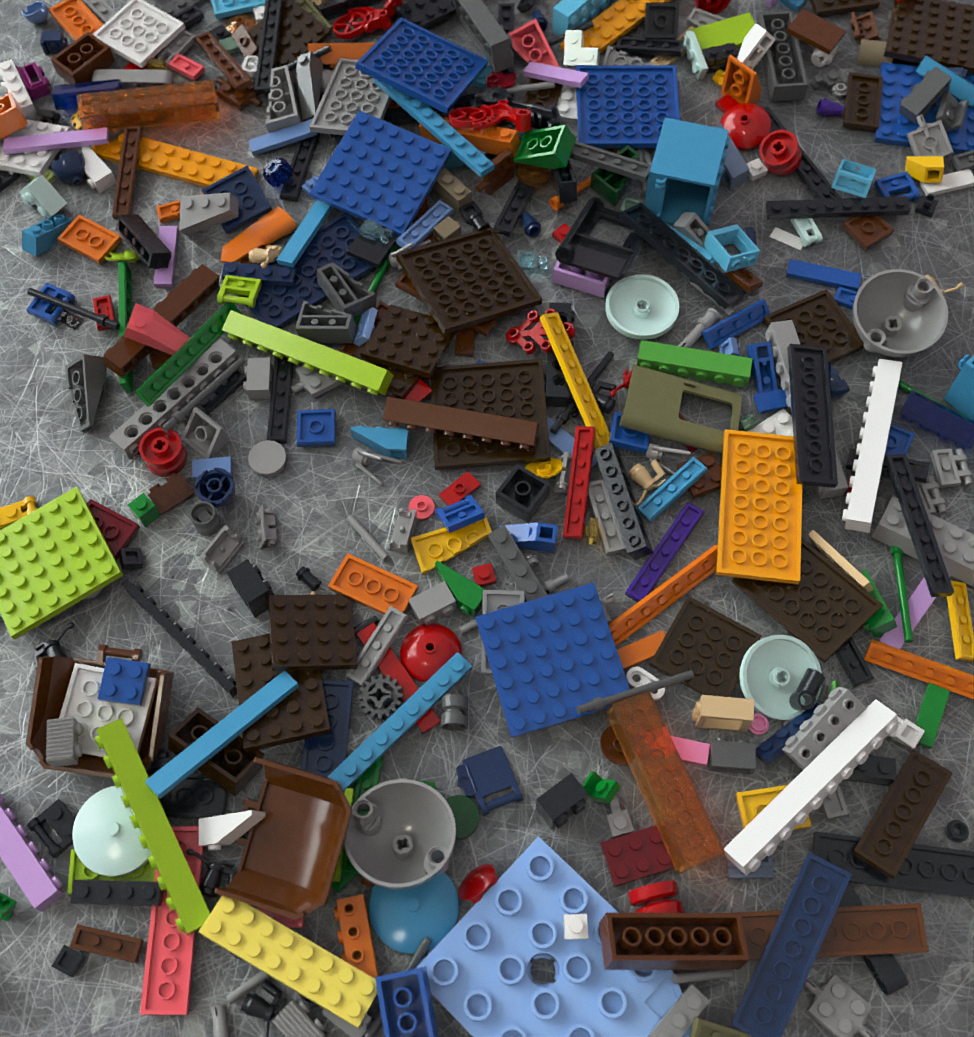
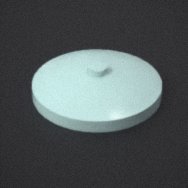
[605,274,679,340]
[740,635,822,720]
[73,786,151,877]

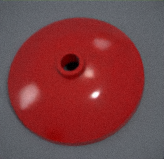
[720,103,771,150]
[400,623,462,683]

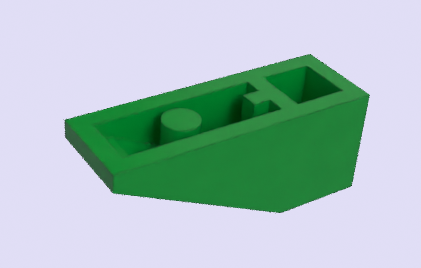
[435,561,486,617]
[862,569,897,638]

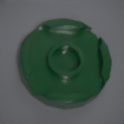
[445,795,480,840]

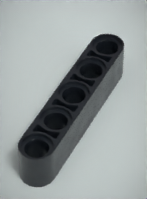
[838,883,908,996]

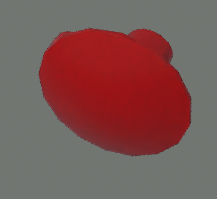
[458,864,498,904]

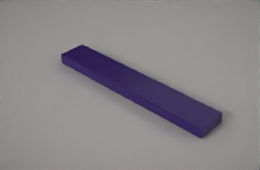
[625,502,705,602]

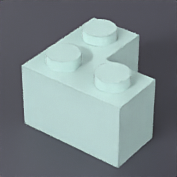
[564,30,600,69]
[19,175,67,218]

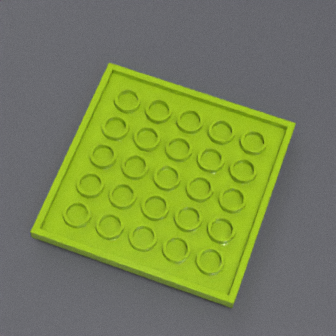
[0,486,124,640]

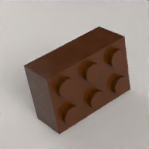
[51,31,115,90]

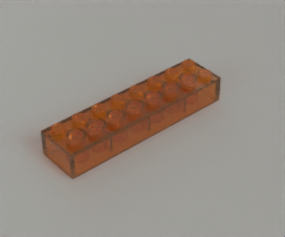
[77,80,220,131]
[605,691,725,874]

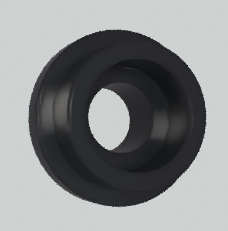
[946,820,969,843]

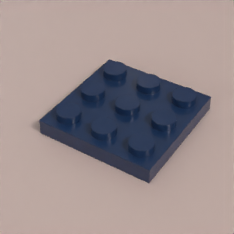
[201,165,273,234]

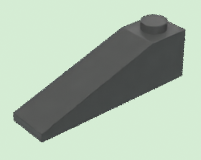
[294,51,323,121]

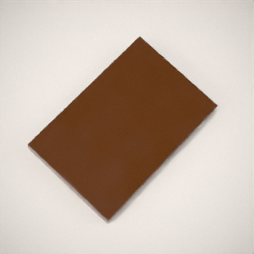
[786,9,846,54]

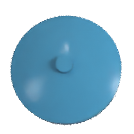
[369,872,459,955]

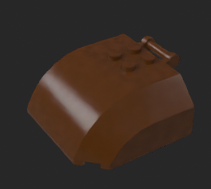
[26,644,174,778]
[215,757,353,920]

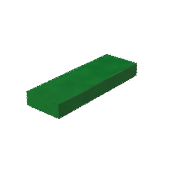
[915,683,950,749]

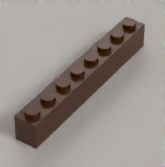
[103,264,219,378]
[383,397,539,450]

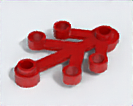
[506,309,576,354]

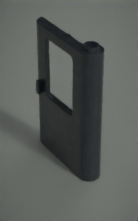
[555,197,644,280]

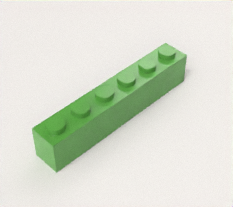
[636,340,753,387]

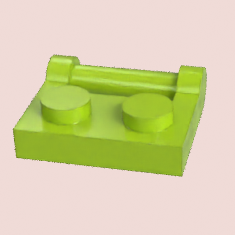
[217,275,262,308]

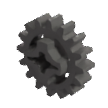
[358,674,405,721]

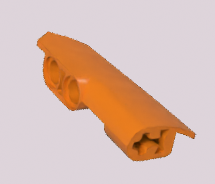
[221,206,297,264]

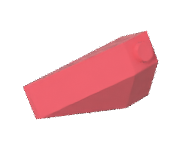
[507,19,560,67]
[123,303,190,355]

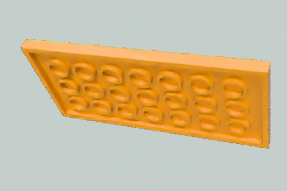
[716,429,802,584]

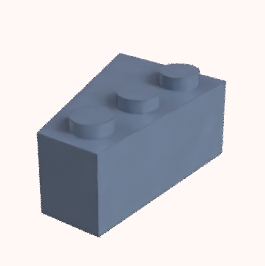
[715,123,750,189]

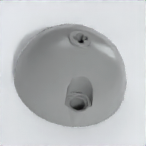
[853,269,948,358]
[344,779,456,890]

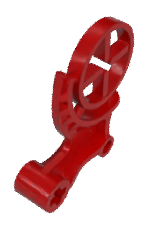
[333,0,403,39]
[449,100,531,132]

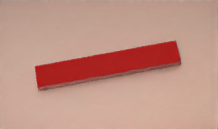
[562,426,596,540]
[356,623,441,734]

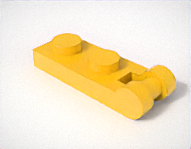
[0,496,38,530]

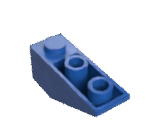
[498,522,558,553]

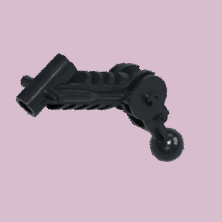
[436,88,563,129]

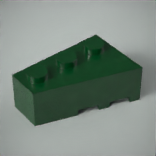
[590,145,640,207]

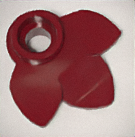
[485,71,516,89]

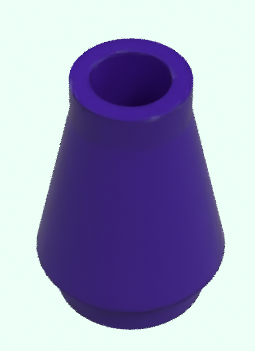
[816,98,844,116]

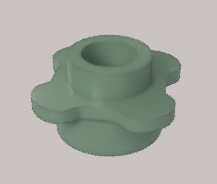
[738,414,760,431]

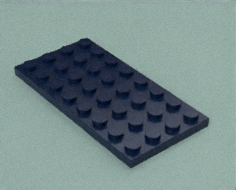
[237,212,388,329]

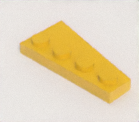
[410,515,492,576]

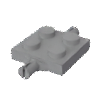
[906,114,953,157]
[291,366,343,399]
[804,974,875,1037]

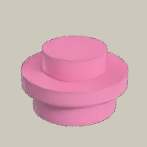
[749,714,769,735]

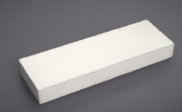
[920,169,974,197]

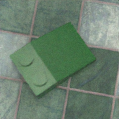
[513,125,577,169]

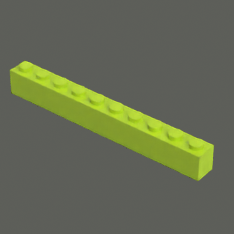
[222,310,394,396]
[94,718,210,936]

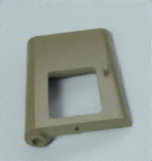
[619,364,743,455]

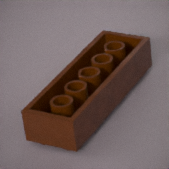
[599,913,749,970]

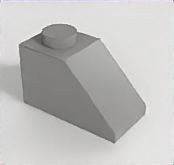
[673,212,710,249]

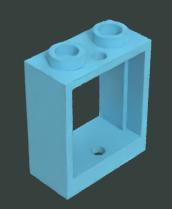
[831,159,876,198]
[703,224,760,272]

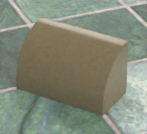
[857,39,893,68]

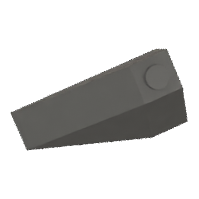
[65,354,107,432]

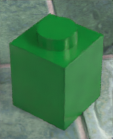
[128,493,161,528]

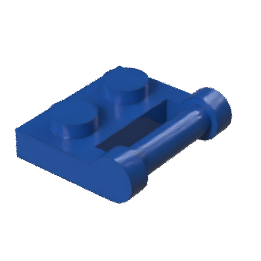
[874,171,920,201]
[26,283,75,326]
[435,495,485,533]

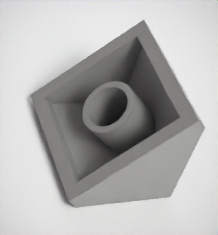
[181,407,229,459]

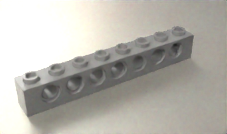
[109,339,238,459]

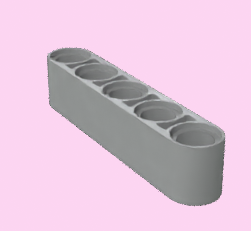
[91,69,173,93]

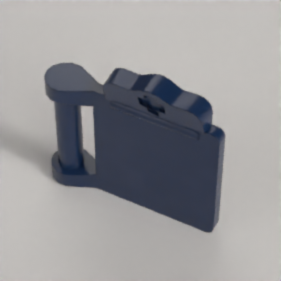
[456,746,523,816]

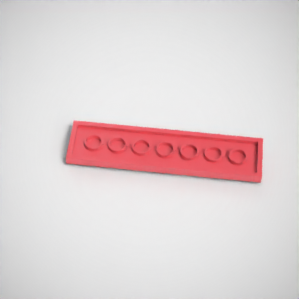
[140,826,204,1015]

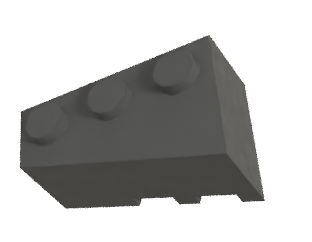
[317,262,376,318]

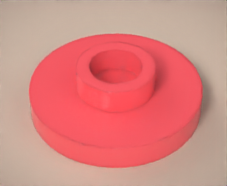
[409,495,435,520]

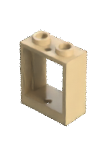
[692,695,754,732]

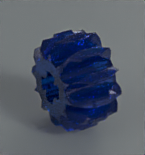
[263,157,293,187]

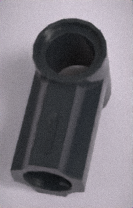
[789,668,825,711]

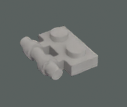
[930,448,973,488]
[916,476,947,515]

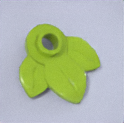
[105,250,140,263]

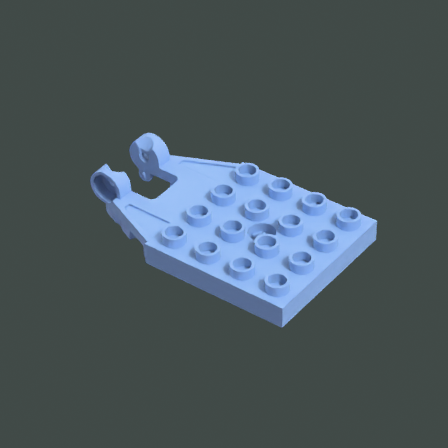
[415,836,693,1037]

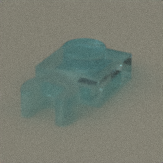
[359,218,393,244]

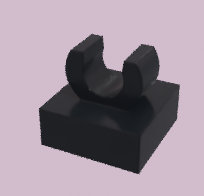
[36,108,61,124]
[915,193,938,218]
[150,749,173,773]

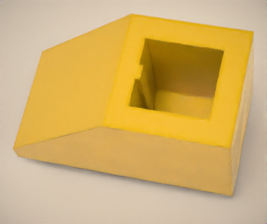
[904,156,944,183]

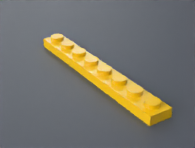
[540,312,610,449]

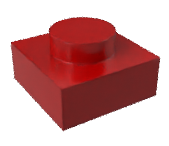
[552,223,571,244]
[472,563,496,587]

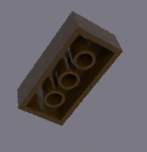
[168,707,264,797]

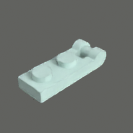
[683,31,708,80]
[790,218,823,247]

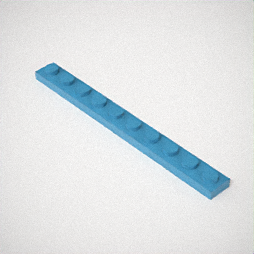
[374,78,494,177]
[328,652,472,792]

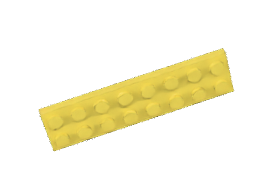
[199,896,378,1029]

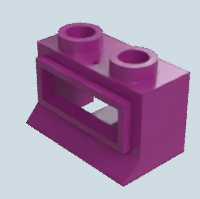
[15,62,51,101]

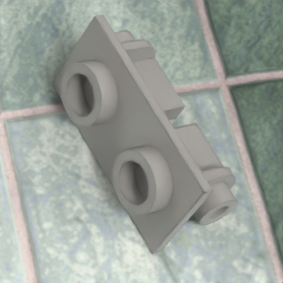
[554,452,572,493]
[254,505,277,549]

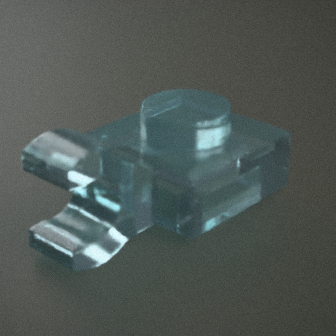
[516,250,548,270]

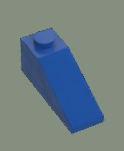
[746,341,778,394]

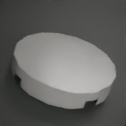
[248,440,287,477]

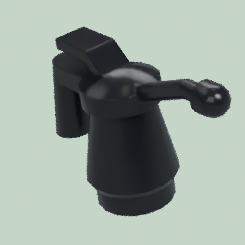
[571,381,617,418]
[33,622,75,670]
[186,849,237,898]
[241,979,286,1037]

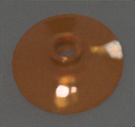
[225,14,257,36]

